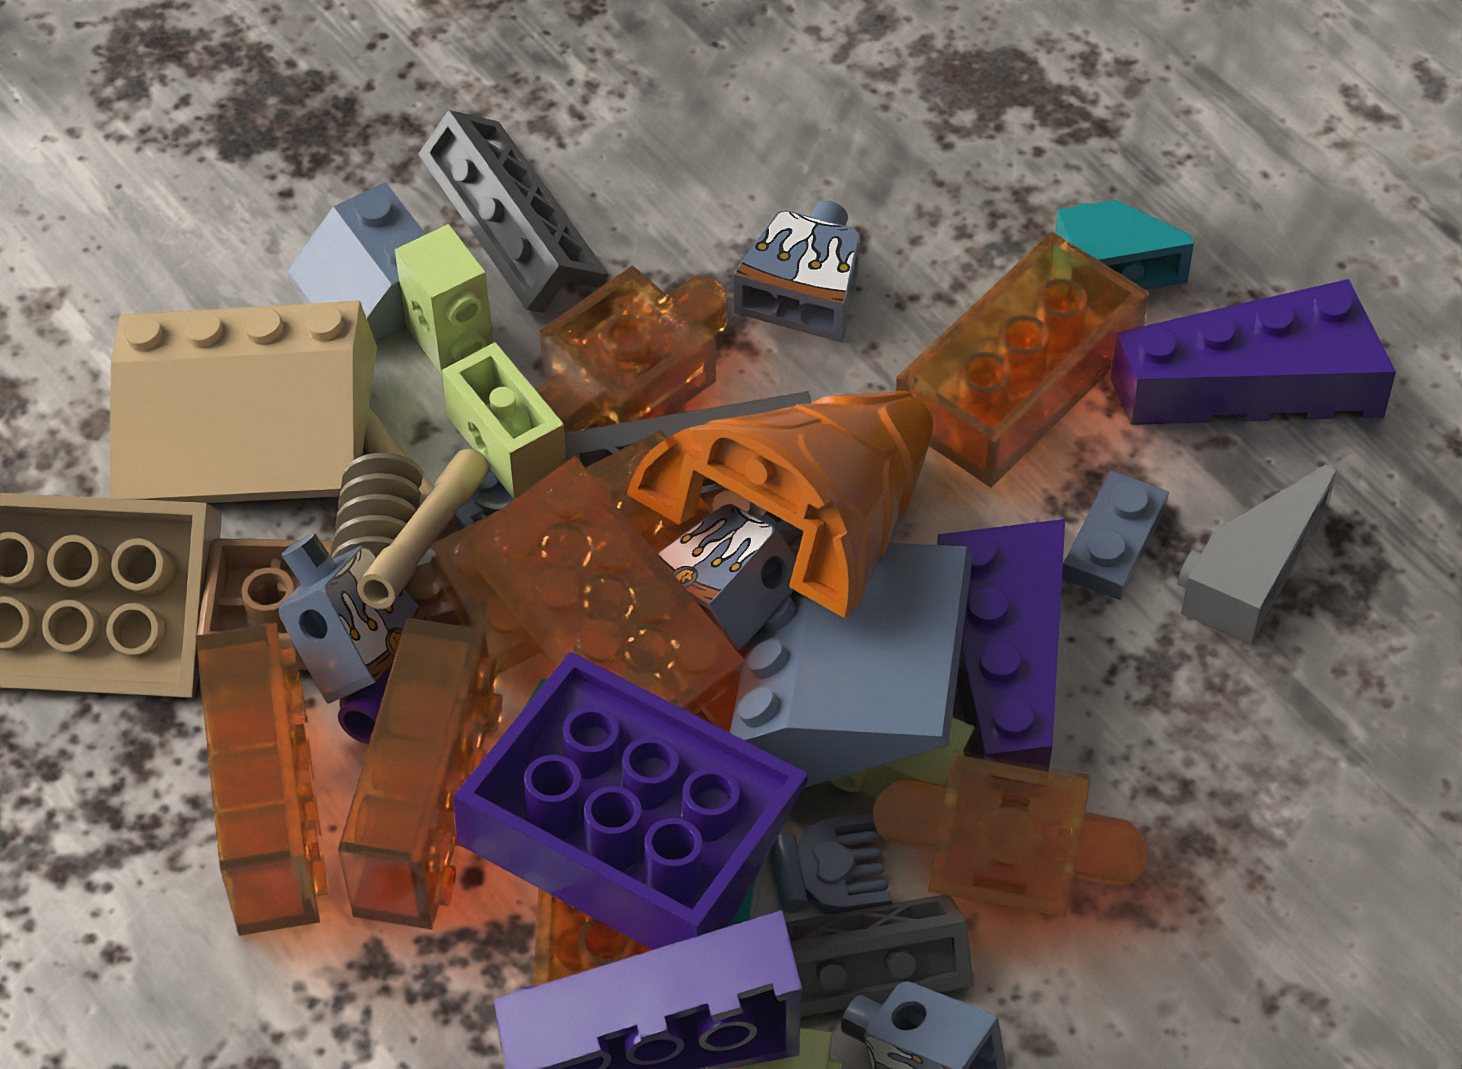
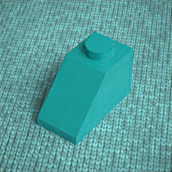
[1053,200,1194,302]

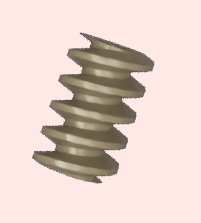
[332,452,423,590]

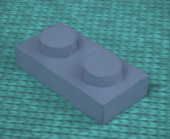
[1062,470,1169,600]

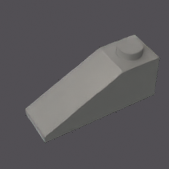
[1177,464,1337,645]

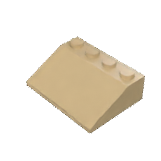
[110,300,377,503]
[0,493,222,698]

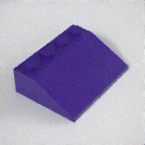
[454,651,808,950]

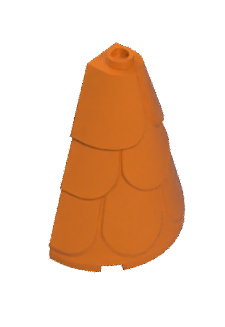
[626,391,933,618]

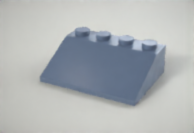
[730,543,973,788]

